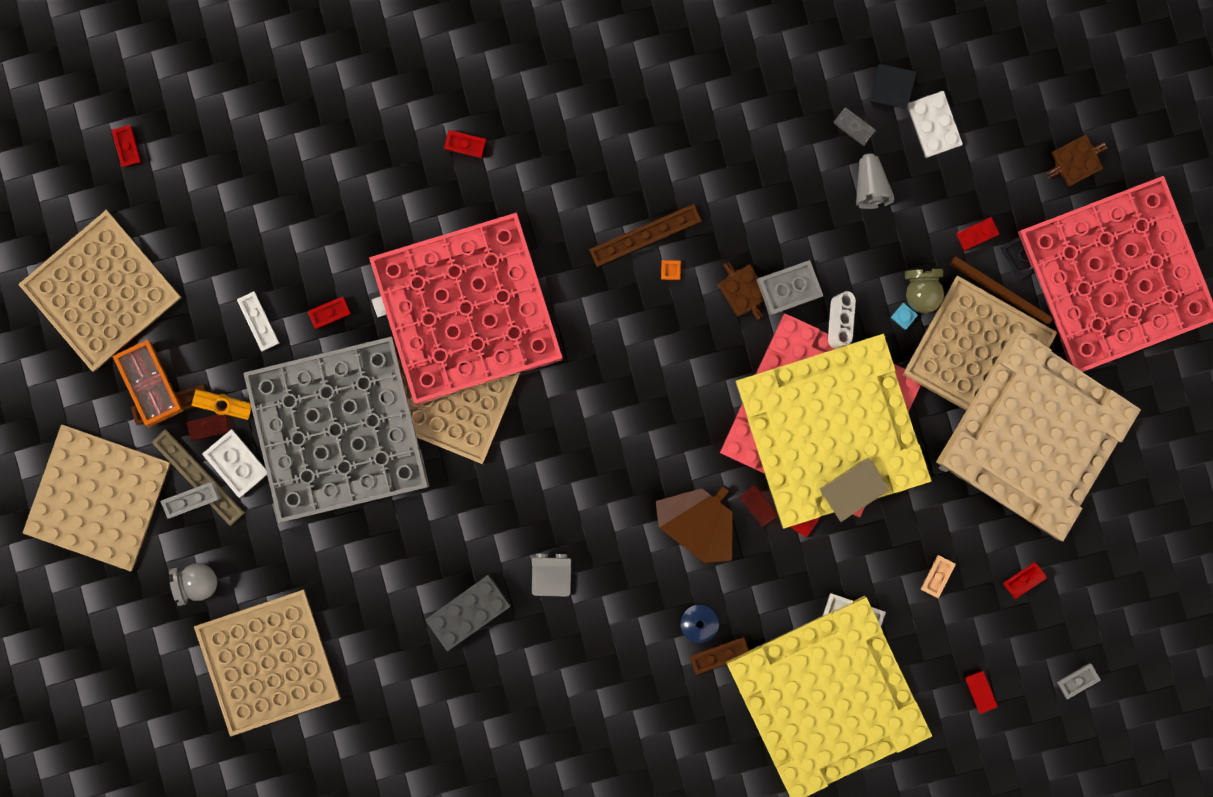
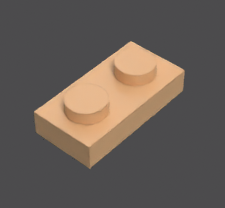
[921,555,956,598]

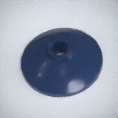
[680,605,719,643]

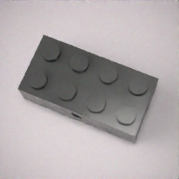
[425,575,511,651]

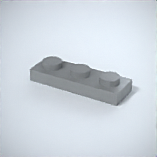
[161,481,221,519]

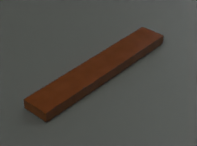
[589,204,702,267]
[949,256,1053,325]

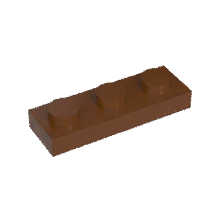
[689,637,748,675]

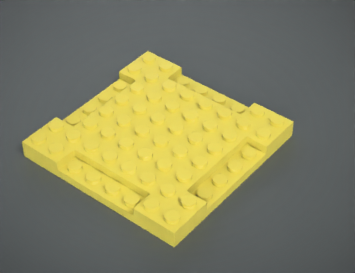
[735,334,931,529]
[726,596,932,797]

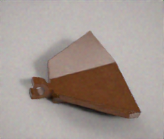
[656,486,732,563]

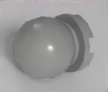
[169,563,217,606]

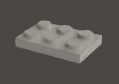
[757,260,823,315]

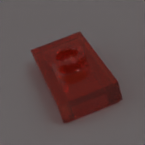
[187,414,229,441]
[739,485,778,527]

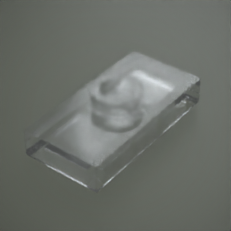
[834,107,875,146]

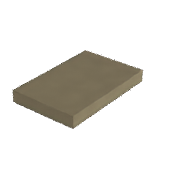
[819,457,889,522]

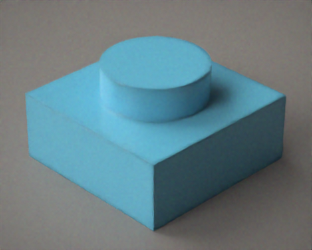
[891,303,918,330]

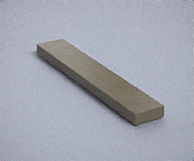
[152,429,245,526]

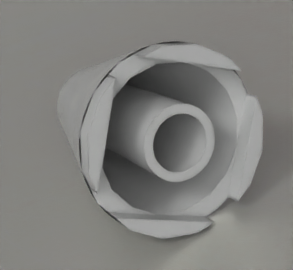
[856,154,895,209]

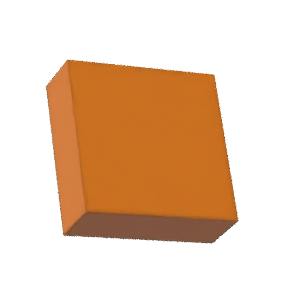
[661,260,681,280]

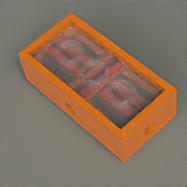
[113,340,183,427]

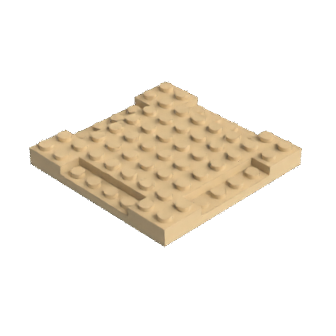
[936,329,1141,541]

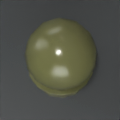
[905,269,944,314]

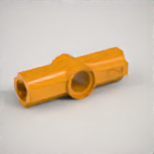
[191,389,251,420]

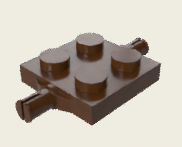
[1046,135,1107,186]
[717,261,764,320]

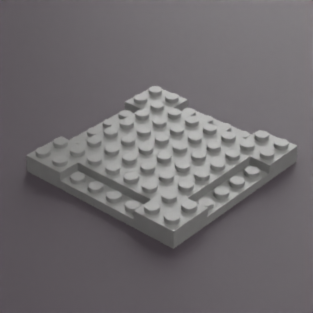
[244,337,430,523]

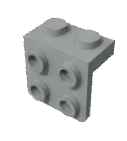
[532,554,571,596]

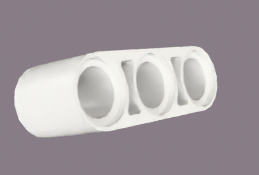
[828,291,856,349]

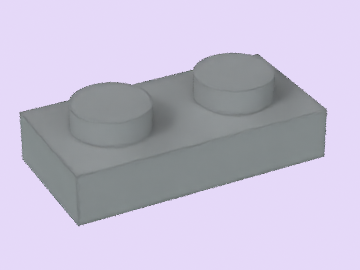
[1057,663,1101,699]

